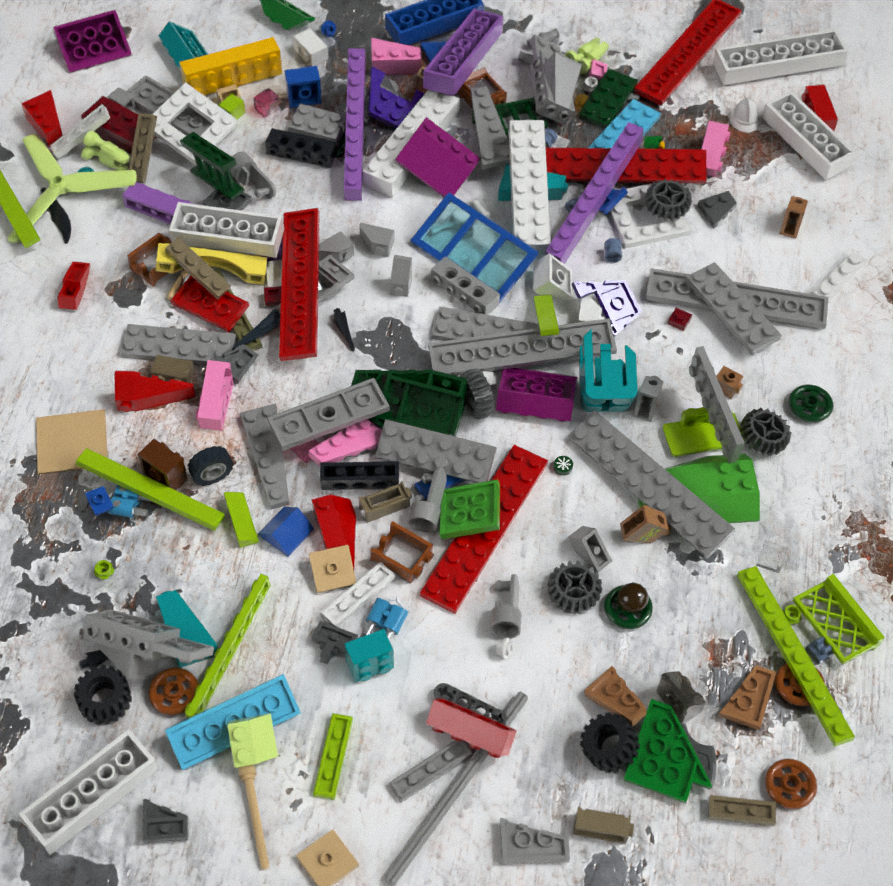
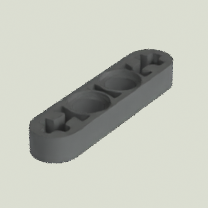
[434,683,508,726]

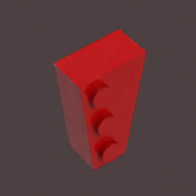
[21,90,63,147]

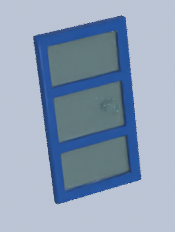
[410,193,539,303]

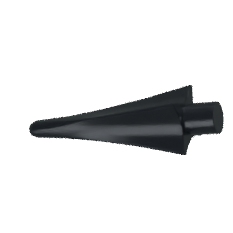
[333,308,355,351]
[78,650,109,671]

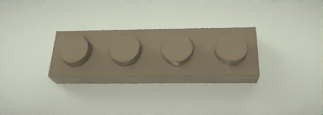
[129,113,157,183]
[165,237,231,300]

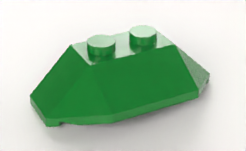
[260,0,315,30]

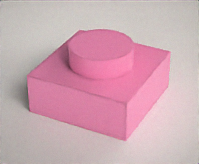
[589,60,608,81]

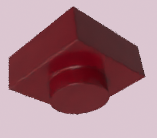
[264,286,281,306]
[668,307,692,331]

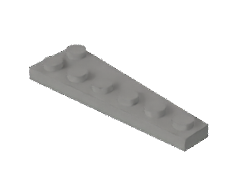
[471,86,510,169]
[240,403,290,510]

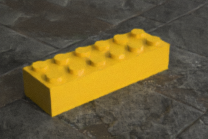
[179,37,282,95]

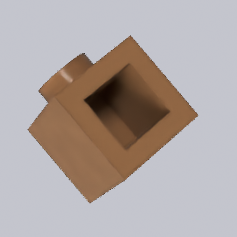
[716,366,744,399]

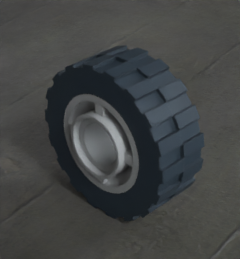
[187,446,234,486]

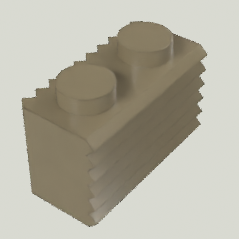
[150,355,195,383]

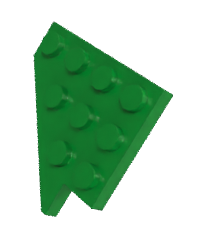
[623,699,712,804]

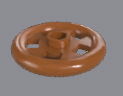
[775,663,825,706]
[148,667,199,715]
[765,759,817,809]

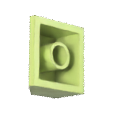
[227,713,278,768]

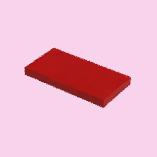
[170,275,250,333]

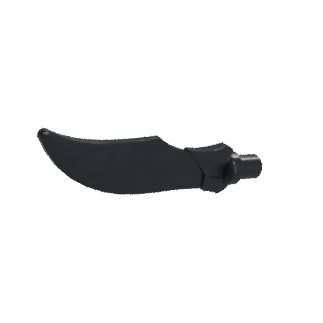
[40,187,71,244]

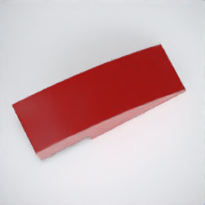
[57,261,90,310]

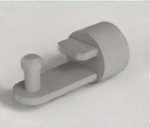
[230,151,276,198]
[407,468,447,532]
[490,574,522,639]

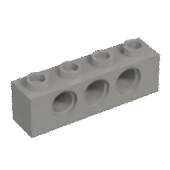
[431,257,500,315]

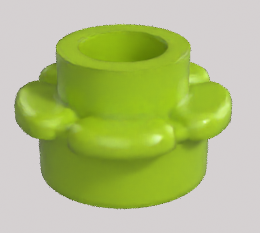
[94,560,114,580]
[783,605,802,624]

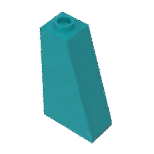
[498,164,568,201]
[156,590,218,668]

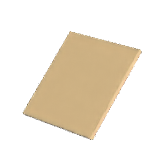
[36,409,108,475]

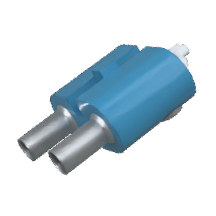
[108,485,153,518]
[363,596,409,641]

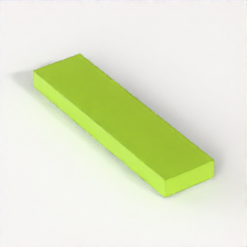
[533,294,559,336]
[313,713,353,800]

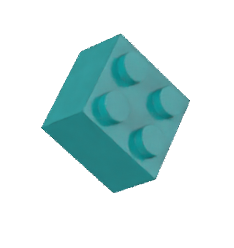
[345,629,394,683]

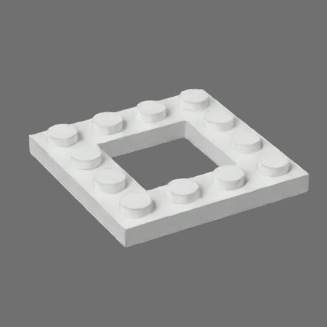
[153,83,239,165]
[609,184,691,249]

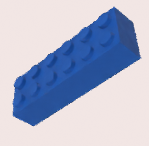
[385,0,484,45]

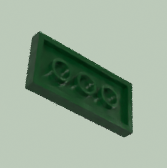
[579,68,638,129]

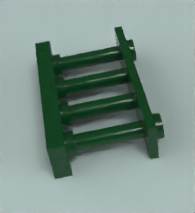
[472,97,548,141]
[180,132,245,200]

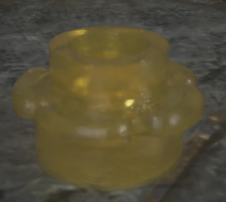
[574,92,588,108]

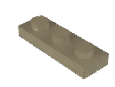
[708,795,776,826]

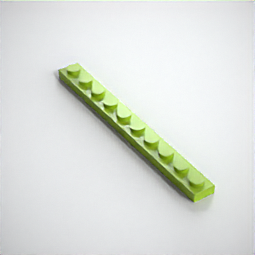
[737,566,855,747]

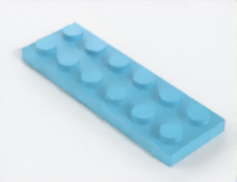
[588,99,661,148]
[164,674,301,770]

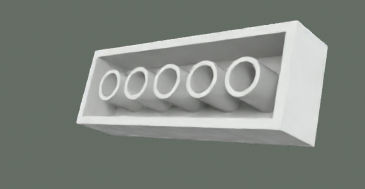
[762,91,856,180]
[169,202,284,258]
[19,729,159,855]

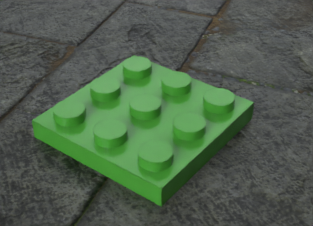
[439,479,500,540]

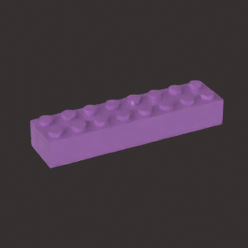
[423,9,503,96]

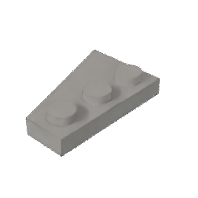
[500,817,570,864]

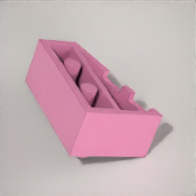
[371,38,421,75]
[702,121,731,177]
[196,360,234,431]

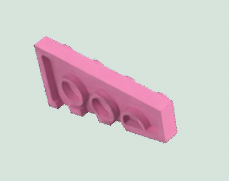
[308,419,382,466]

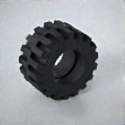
[74,665,132,725]
[580,712,640,773]

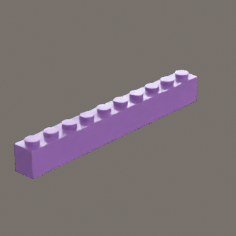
[344,48,366,201]
[545,122,644,264]
[122,182,283,261]

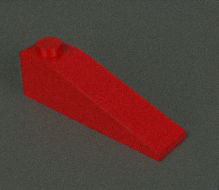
[114,371,196,412]
[312,494,356,568]

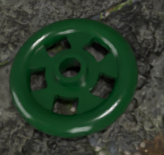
[788,384,834,423]
[604,585,653,629]

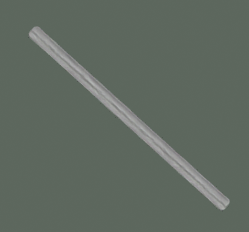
[385,692,528,886]

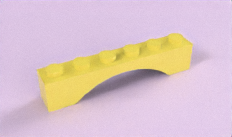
[156,243,267,285]

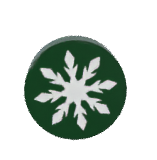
[554,456,573,476]

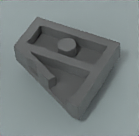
[698,191,737,228]
[210,344,259,384]
[142,799,189,843]

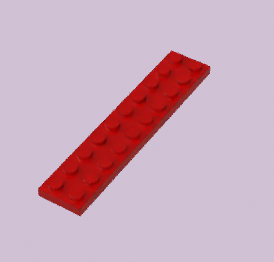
[634,0,742,106]
[545,147,707,184]
[279,208,320,362]
[420,444,548,614]

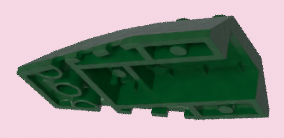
[351,370,467,437]

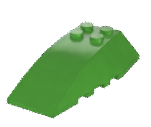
[638,454,760,523]

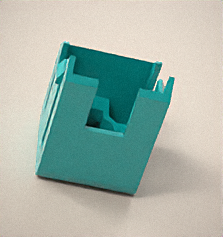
[578,328,638,412]

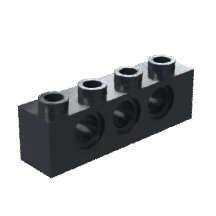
[265,128,336,168]
[320,461,399,490]

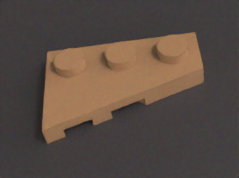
[718,665,776,730]
[584,666,647,727]

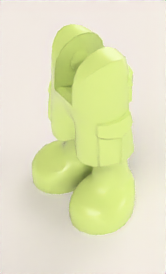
[564,37,609,74]
[81,131,130,170]

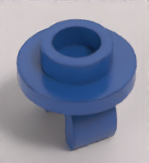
[319,20,336,37]

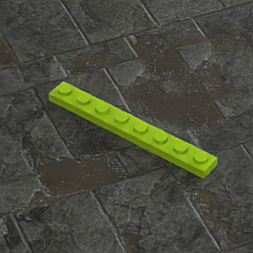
[185,574,271,719]

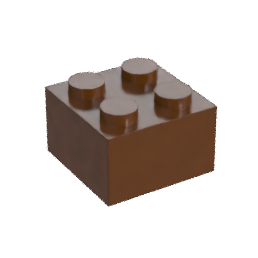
[138,439,188,491]

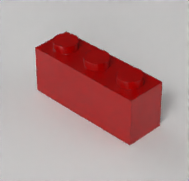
[802,84,838,131]

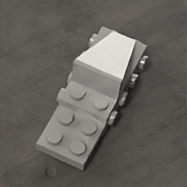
[530,35,582,124]
[83,610,214,679]

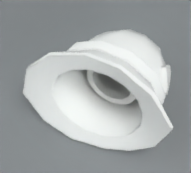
[730,97,760,133]

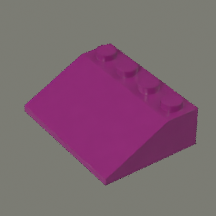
[53,9,132,73]
[395,117,481,197]
[496,368,577,422]

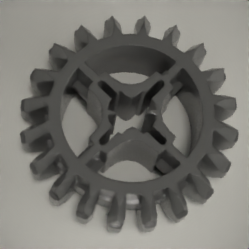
[645,179,692,221]
[460,368,495,420]
[739,407,792,456]
[547,561,602,614]

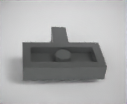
[311,621,358,664]

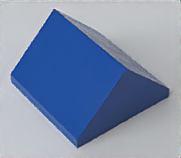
[258,507,314,557]

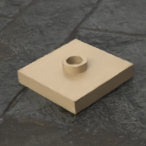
[309,545,356,593]
[296,829,359,886]

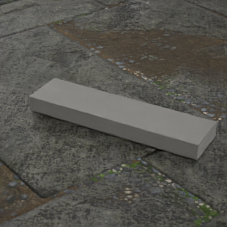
[389,740,473,803]

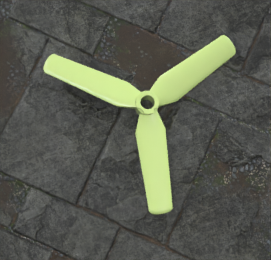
[7,135,137,243]

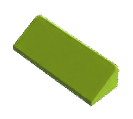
[224,492,259,548]

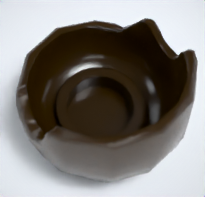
[617,582,649,613]

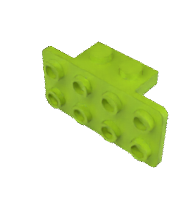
[663,407,744,457]

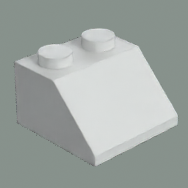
[533,253,573,300]

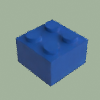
[284,66,322,108]

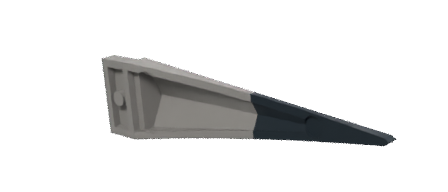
[232,255,354,350]

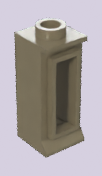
[359,481,412,523]
[574,806,634,844]

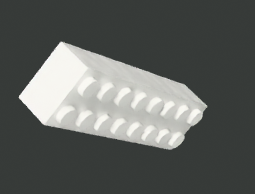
[713,29,848,85]
[362,90,460,198]
[508,120,550,254]

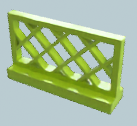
[792,574,885,665]

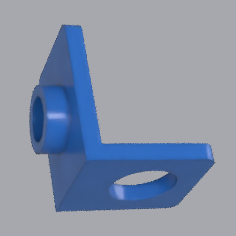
[85,486,114,515]

